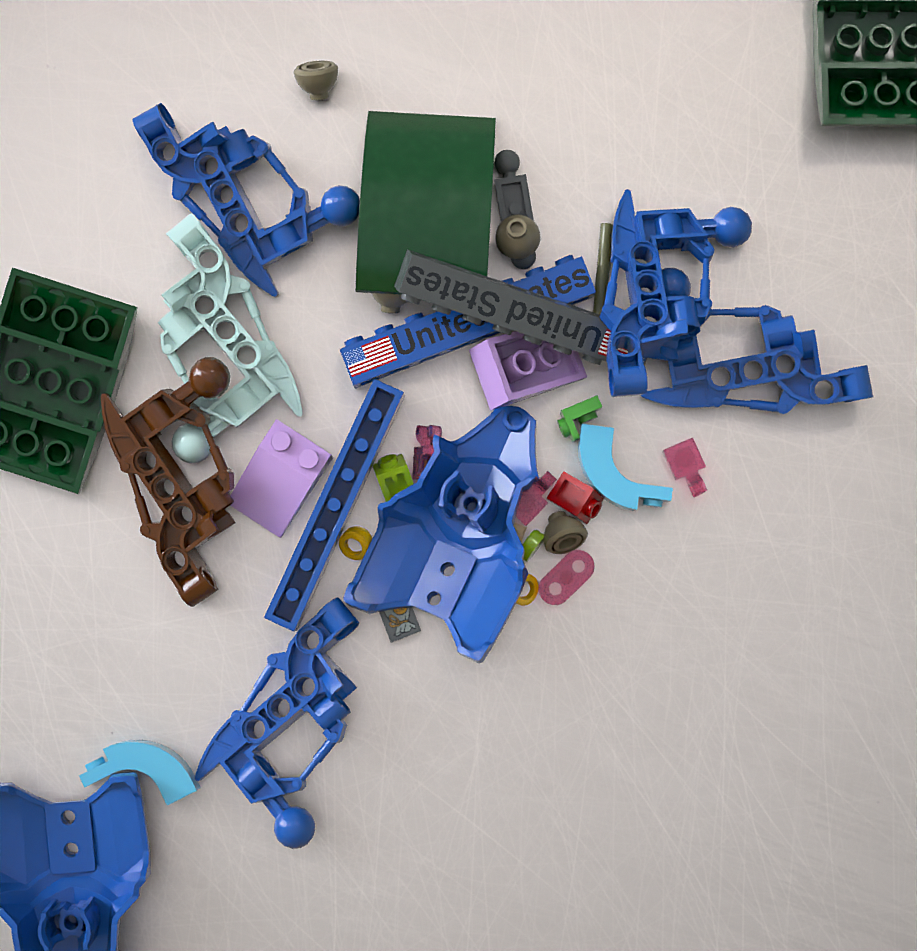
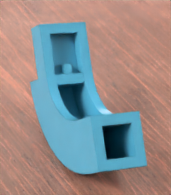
[578,424,673,511]
[79,740,201,805]

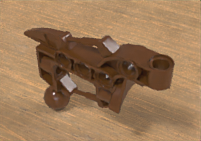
[101,357,236,607]

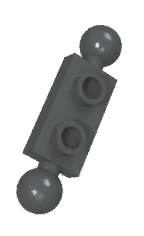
[494,150,536,269]

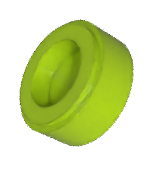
[522,529,544,562]

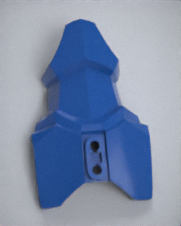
[343,406,539,663]
[0,772,151,951]

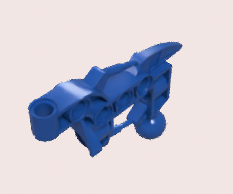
[132,103,360,297]
[600,189,752,397]
[641,268,873,414]
[194,598,359,849]

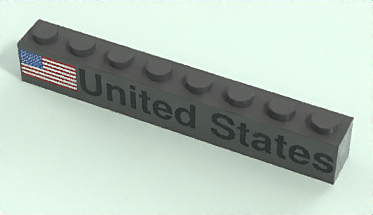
[394,249,647,366]

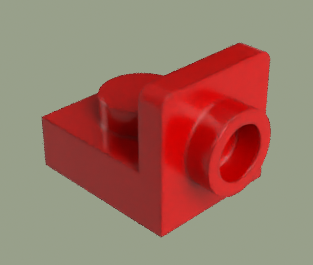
[547,471,604,524]

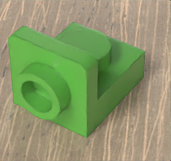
[557,395,602,442]

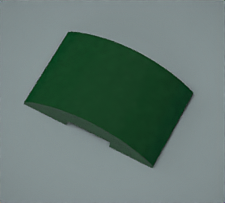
[813,0,917,126]
[355,111,496,295]
[0,267,138,494]

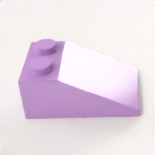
[469,331,587,410]
[230,419,334,538]

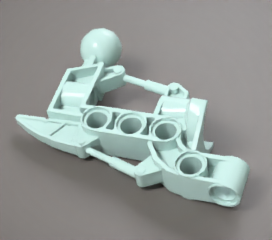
[158,213,303,463]

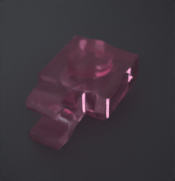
[412,425,442,480]
[662,437,707,498]
[516,471,557,526]

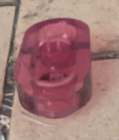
[538,550,595,605]

